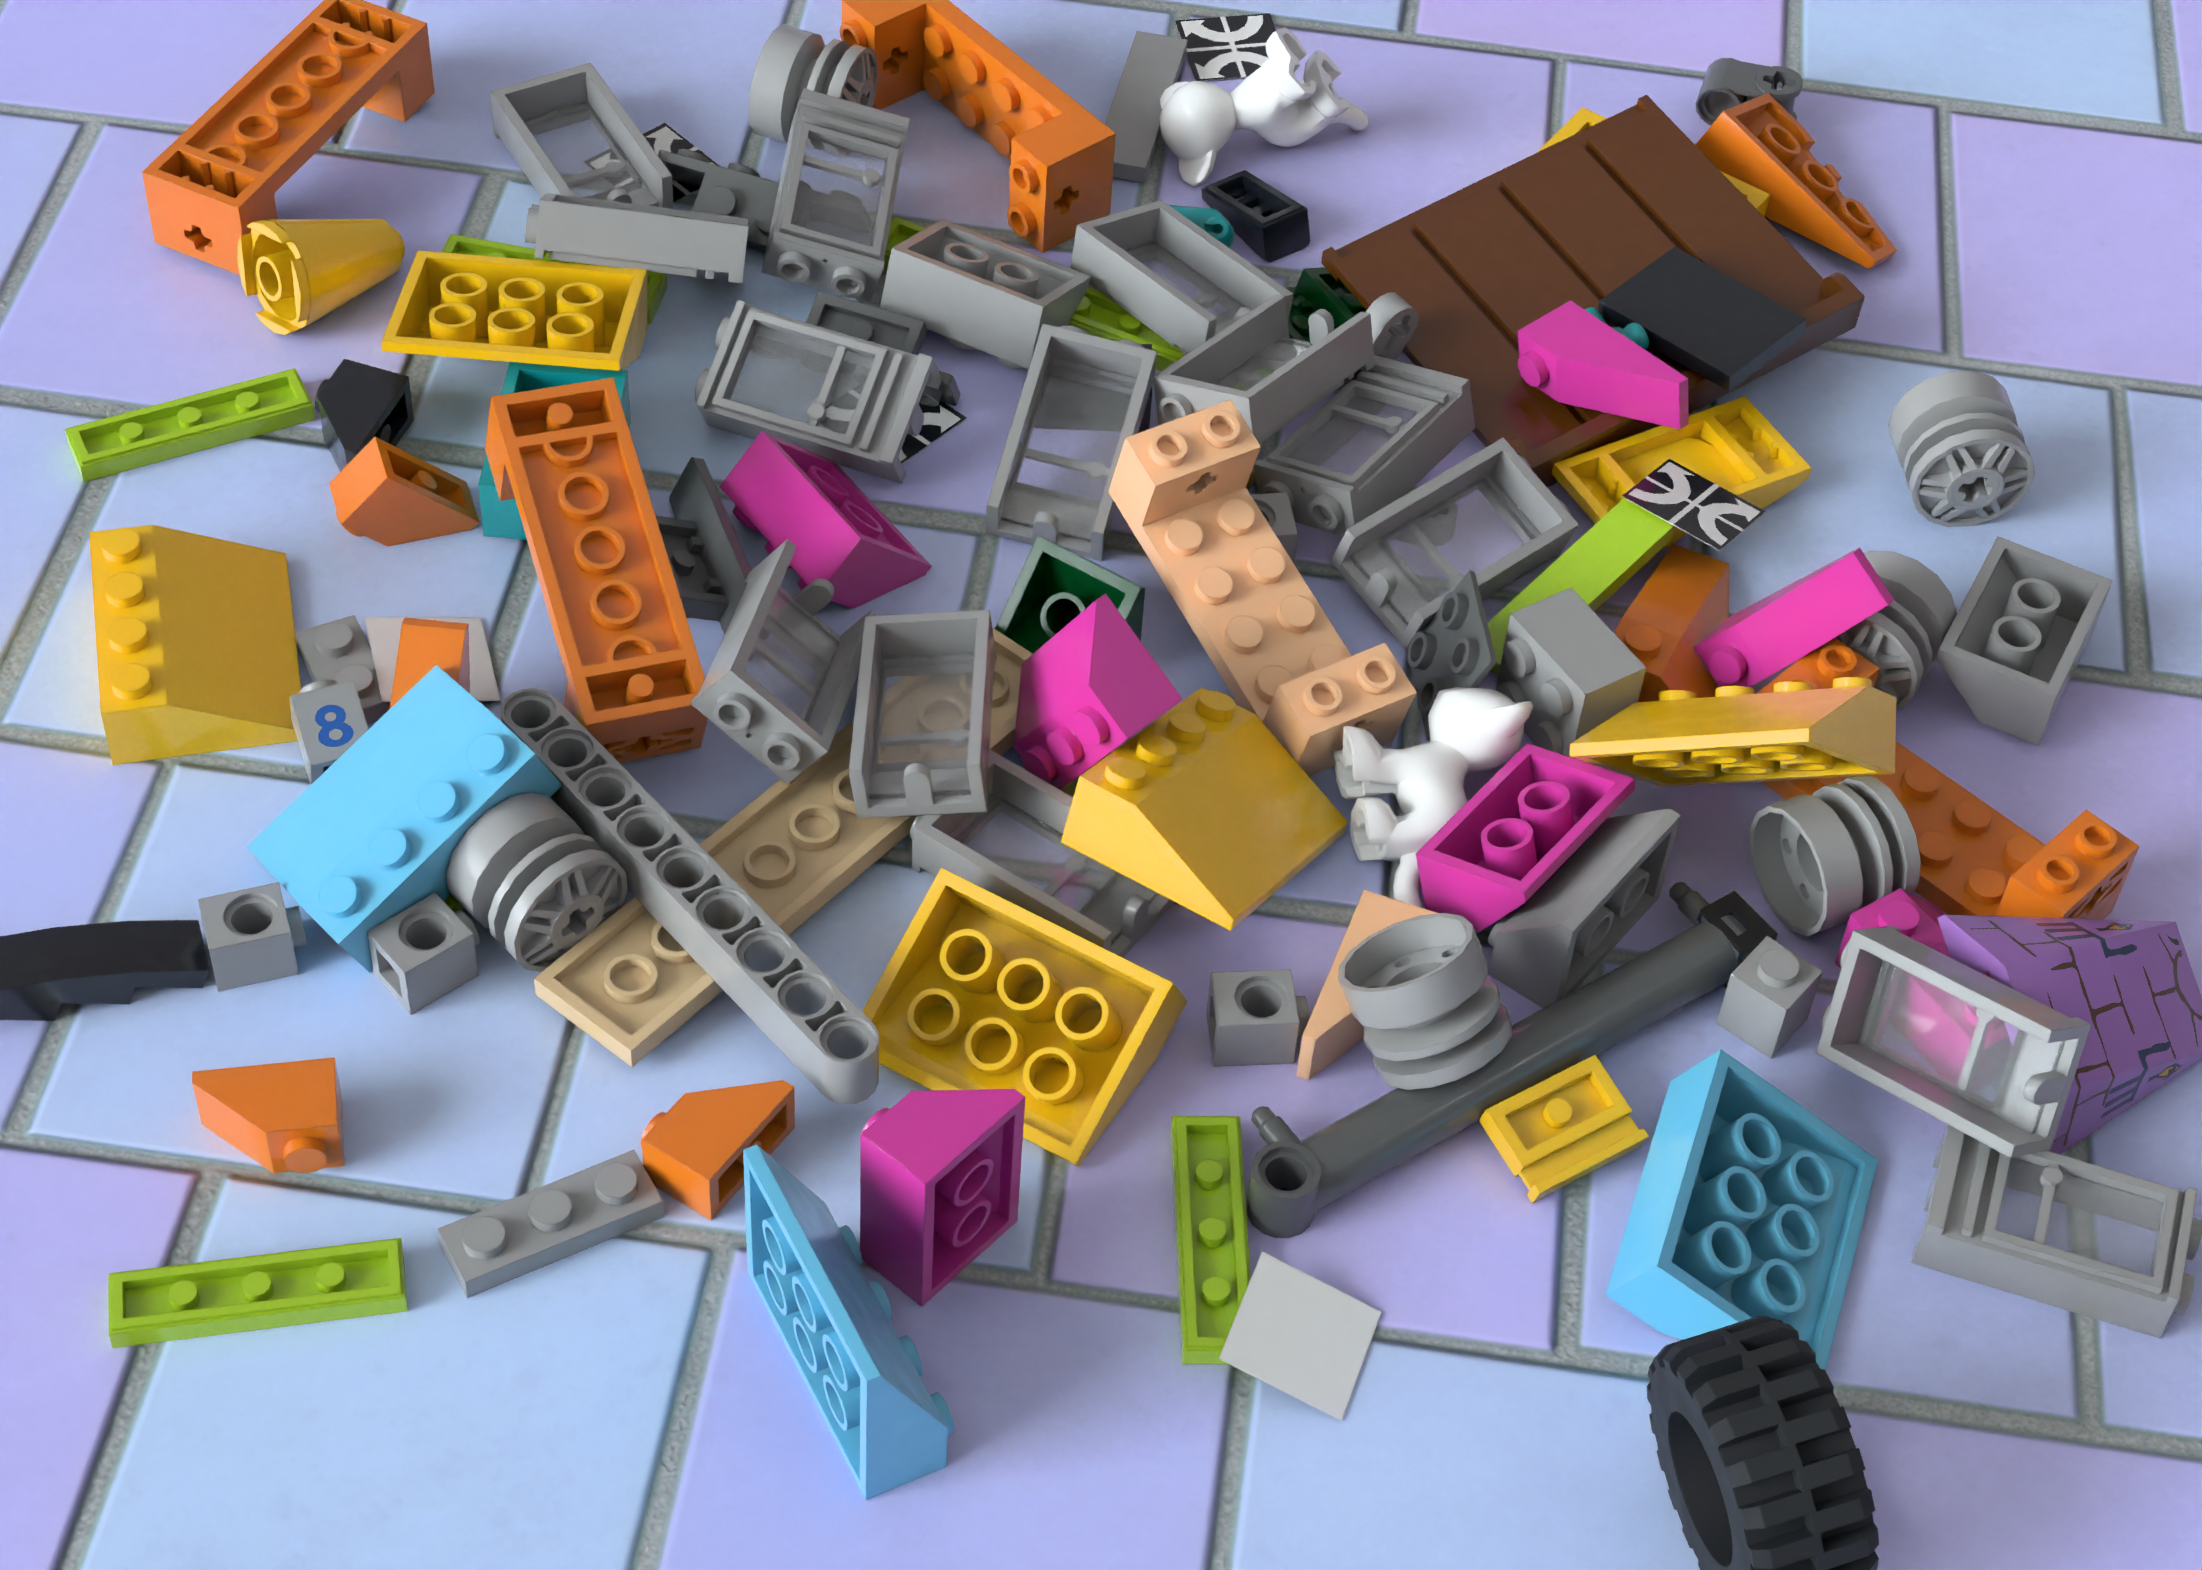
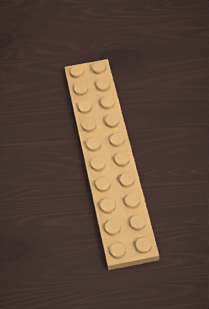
[534,627,1033,1067]

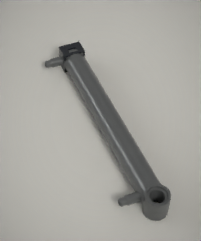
[1246,882,1778,1238]

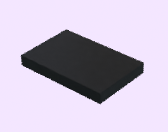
[1598,247,1806,391]

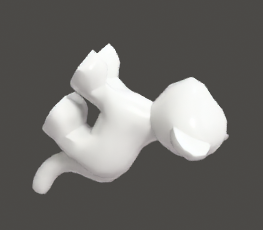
[1160,27,1369,187]
[1334,687,1533,908]

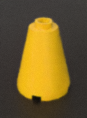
[238,219,405,335]

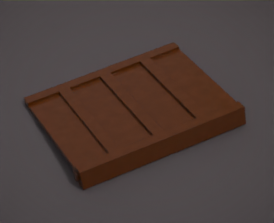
[1321,95,1865,488]

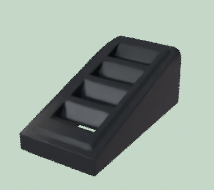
[1201,170,1310,263]

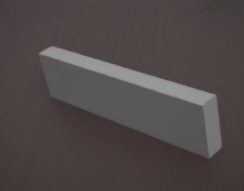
[1105,31,1188,183]

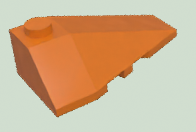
[1696,93,1897,269]
[1614,544,1729,702]

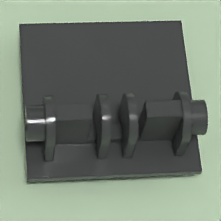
[1407,570,1497,741]

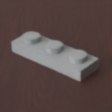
[438,1149,664,1298]

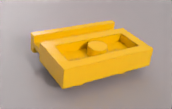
[1479,1055,1649,1203]

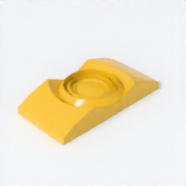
[1552,396,1812,547]

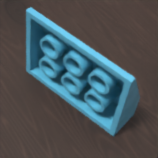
[247,665,562,973]
[1605,1049,1878,1371]
[743,1144,954,1500]

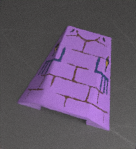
[1937,915,2202,1154]

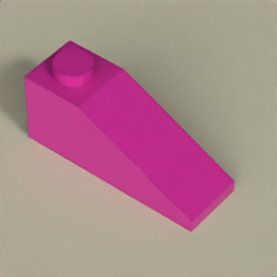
[1518,300,1689,429]
[1693,547,1894,687]

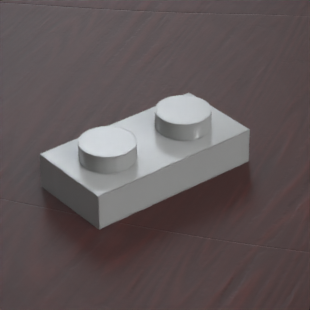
[295,615,391,725]

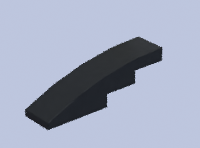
[0,920,210,1021]

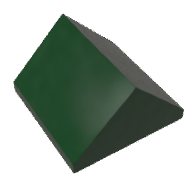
[995,536,1145,653]

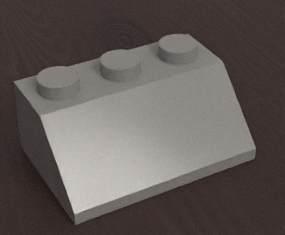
[880,219,1091,369]
[1936,536,2113,746]
[1488,808,1681,1008]

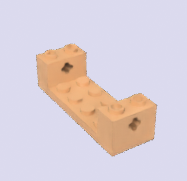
[1108,399,1417,776]

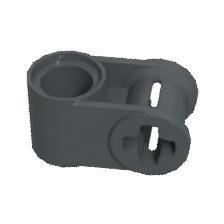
[1695,58,1803,125]

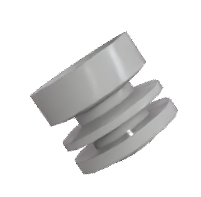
[748,24,878,159]
[1888,370,2035,527]
[1798,551,1957,711]
[1750,775,1921,936]
[446,792,628,972]
[1338,913,1512,1090]

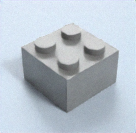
[1495,588,1646,766]

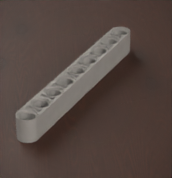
[501,688,879,1104]

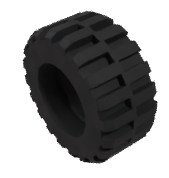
[1647,1316,1879,1570]

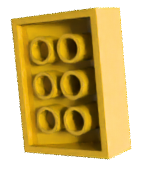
[381,250,648,371]
[89,525,302,765]
[1570,677,1896,787]
[1061,687,1348,931]
[862,868,1187,1167]

